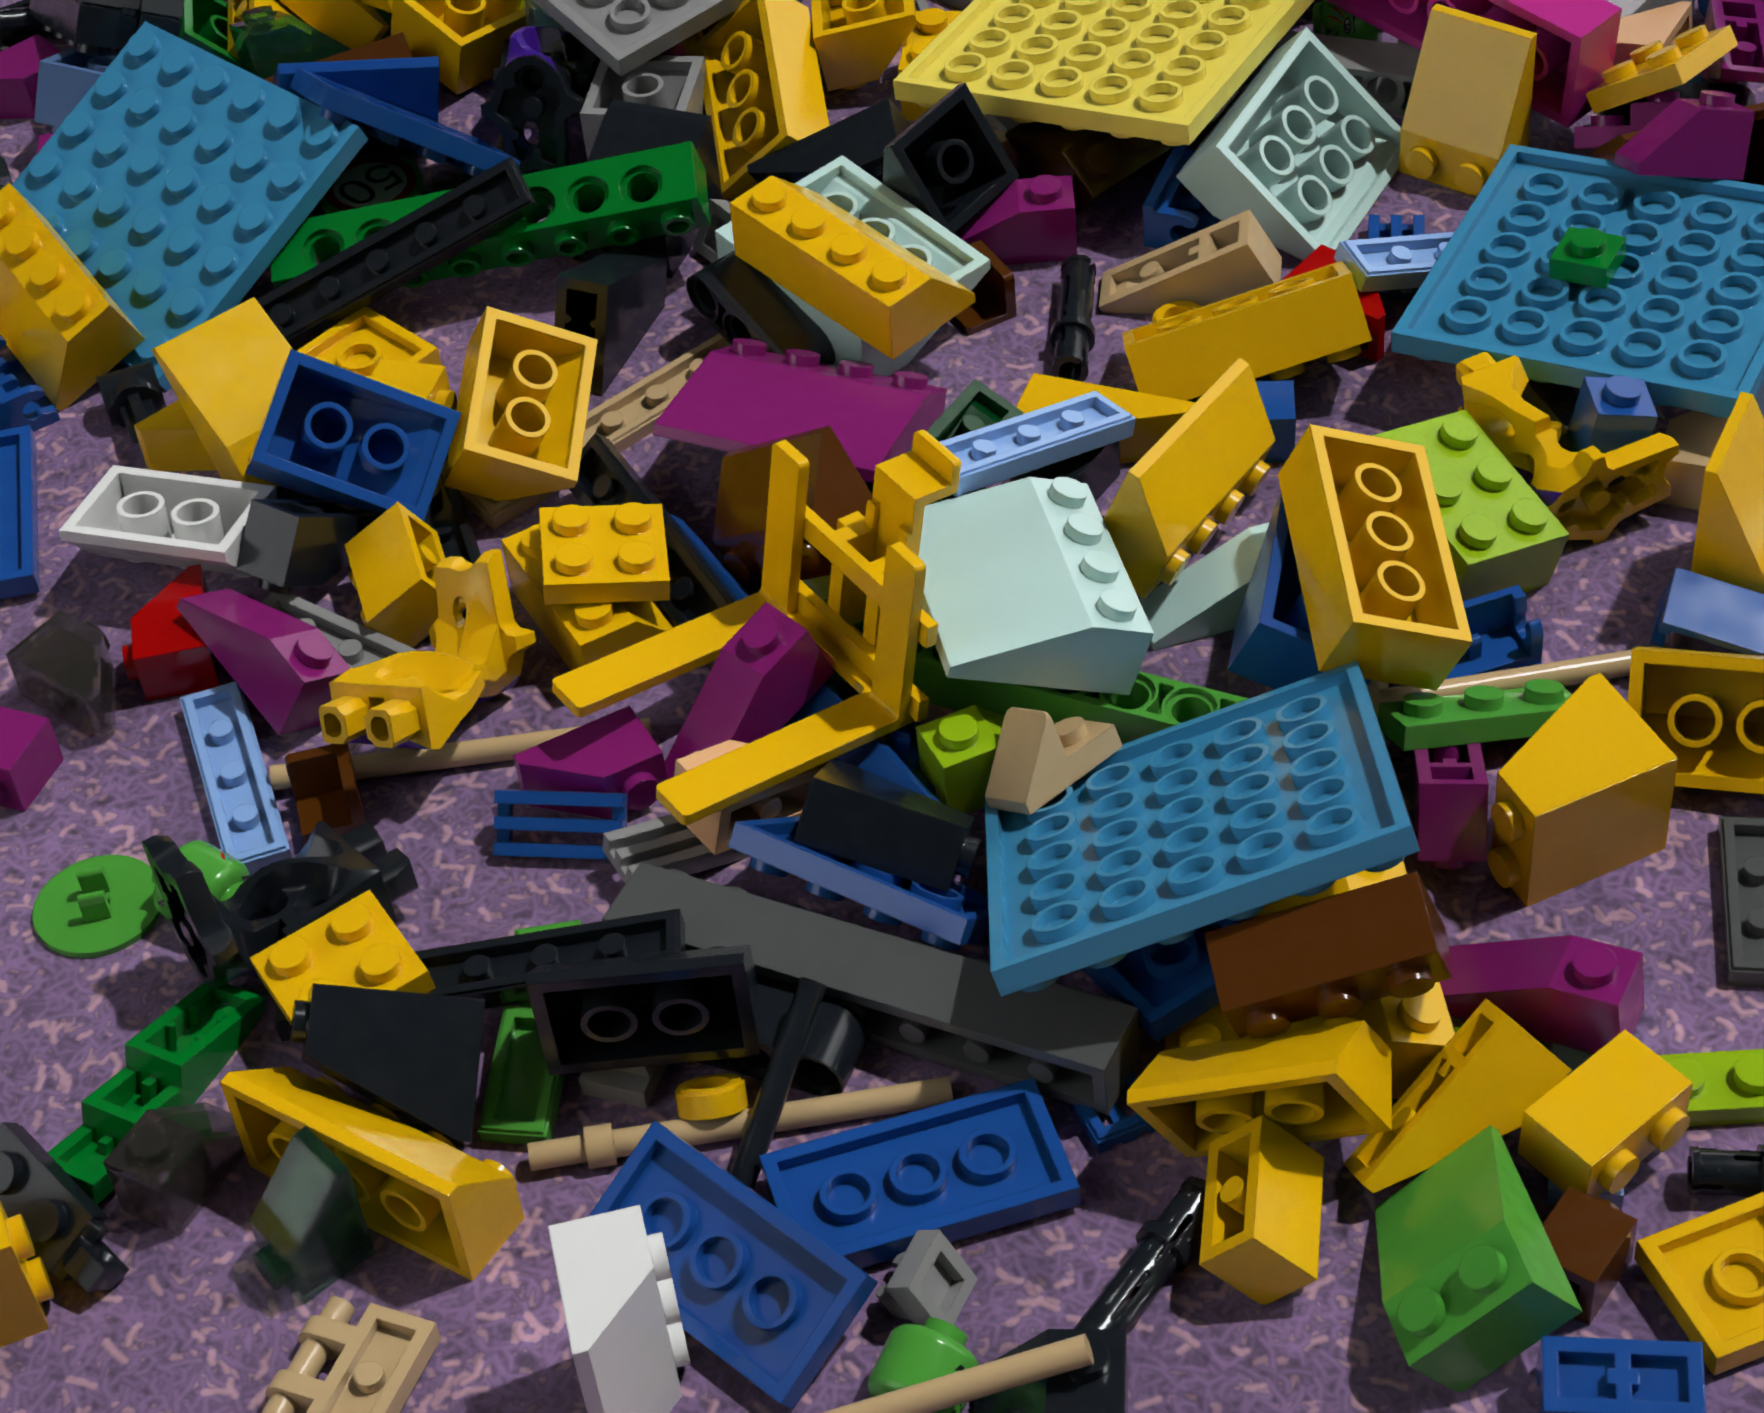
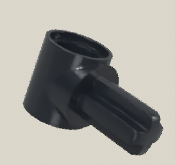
[96,361,166,443]

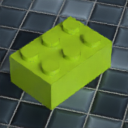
[1372,410,1570,601]

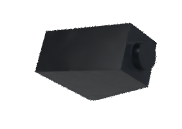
[554,247,668,395]
[793,758,981,892]
[290,983,485,1146]

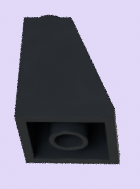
[573,99,723,278]

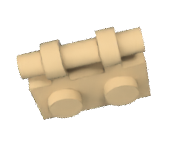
[261,1296,441,1413]

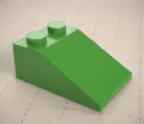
[1375,1125,1583,1392]

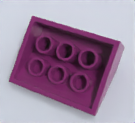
[653,338,947,483]

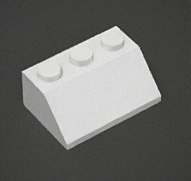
[59,465,277,578]
[548,1205,691,1413]

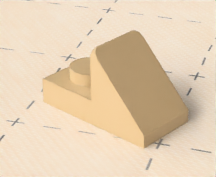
[985,707,1123,815]

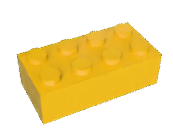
[1278,424,1473,691]

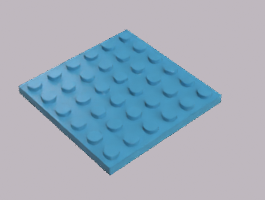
[12,21,368,392]
[1391,144,1764,418]
[984,660,1420,997]

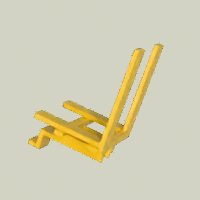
[552,430,961,825]

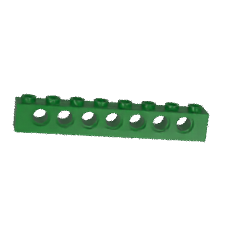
[271,141,711,288]

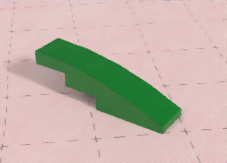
[47,983,266,1205]

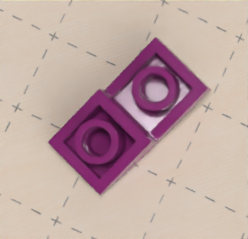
[1574,91,1681,152]

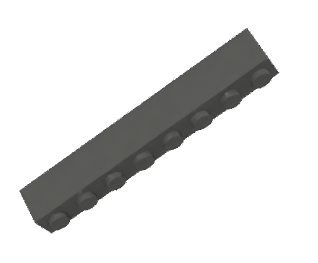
[602,862,1141,1115]

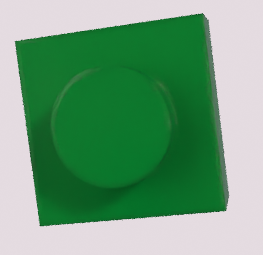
[1549,227,1626,289]

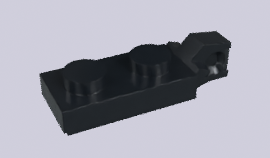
[0,1122,129,1292]

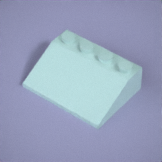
[1176,27,1401,260]
[715,155,991,376]
[919,477,1154,695]

